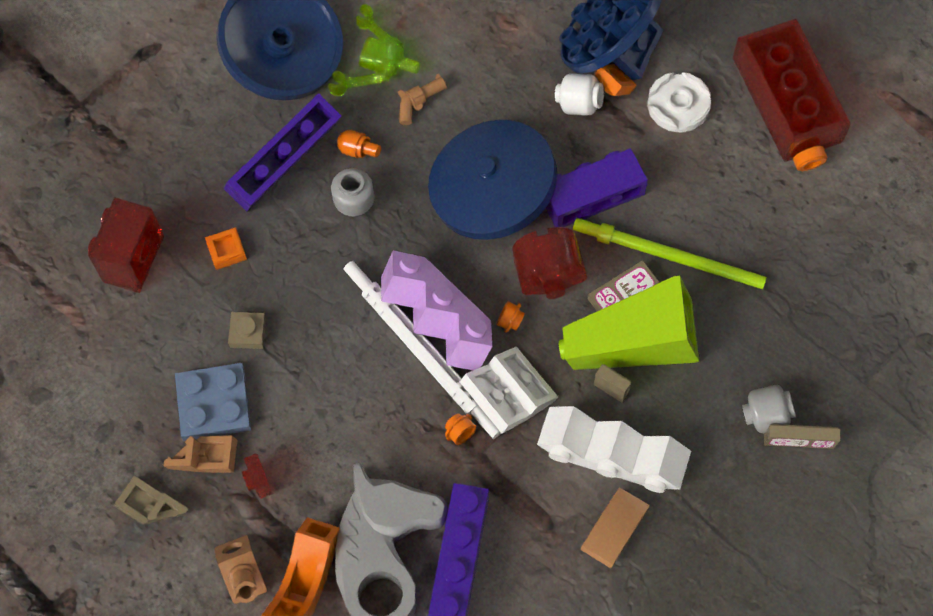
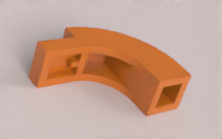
[261,517,340,616]

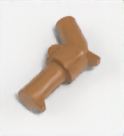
[398,74,447,125]

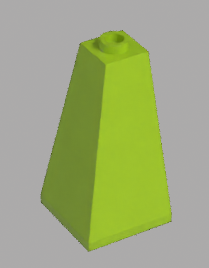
[559,275,699,370]

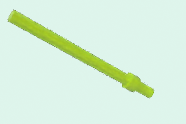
[573,218,767,290]

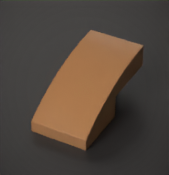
[581,487,650,568]

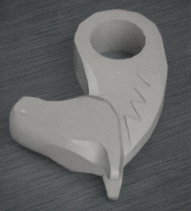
[335,463,448,616]

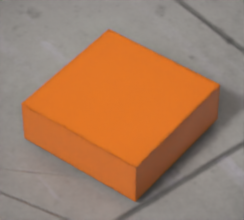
[205,227,247,270]

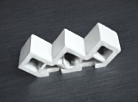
[537,406,691,493]

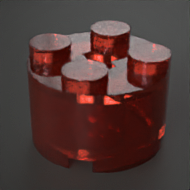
[512,227,587,299]

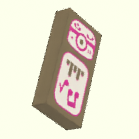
[588,260,660,311]
[764,424,840,449]

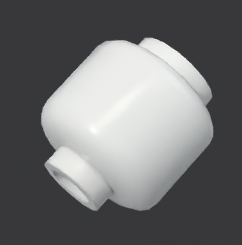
[555,73,604,116]

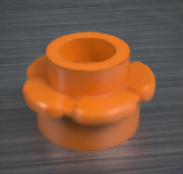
[496,301,525,332]
[445,413,477,445]

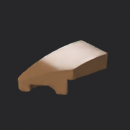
[164,435,237,473]

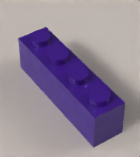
[224,93,342,212]
[428,483,489,616]

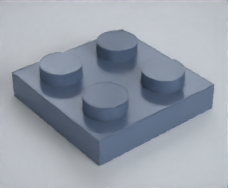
[175,363,251,441]

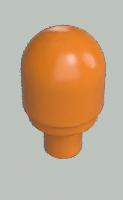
[337,130,381,158]

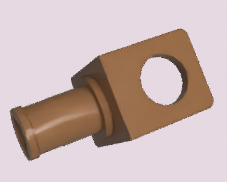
[214,536,267,604]

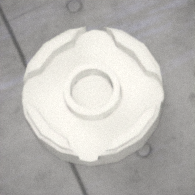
[647,72,711,133]

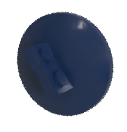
[559,0,663,81]

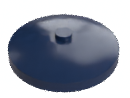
[217,0,343,100]
[428,120,557,240]

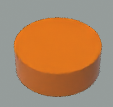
[793,146,828,171]

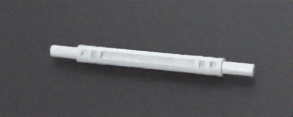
[344,261,501,439]

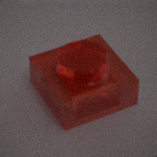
[242,453,273,499]

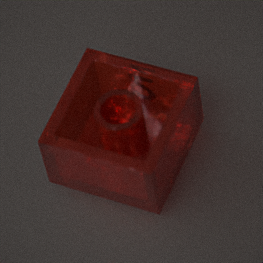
[88,197,164,293]

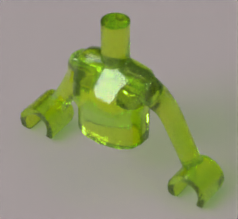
[328,4,420,96]

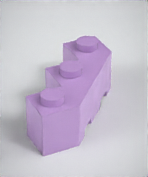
[381,250,492,370]

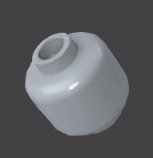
[331,168,375,217]
[742,385,796,433]

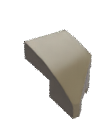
[114,476,188,525]

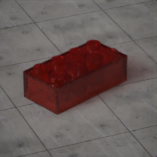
[733,19,851,162]

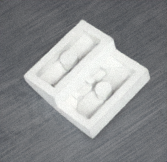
[460,347,558,433]

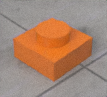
[594,64,637,96]

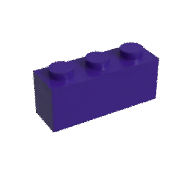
[546,148,648,230]

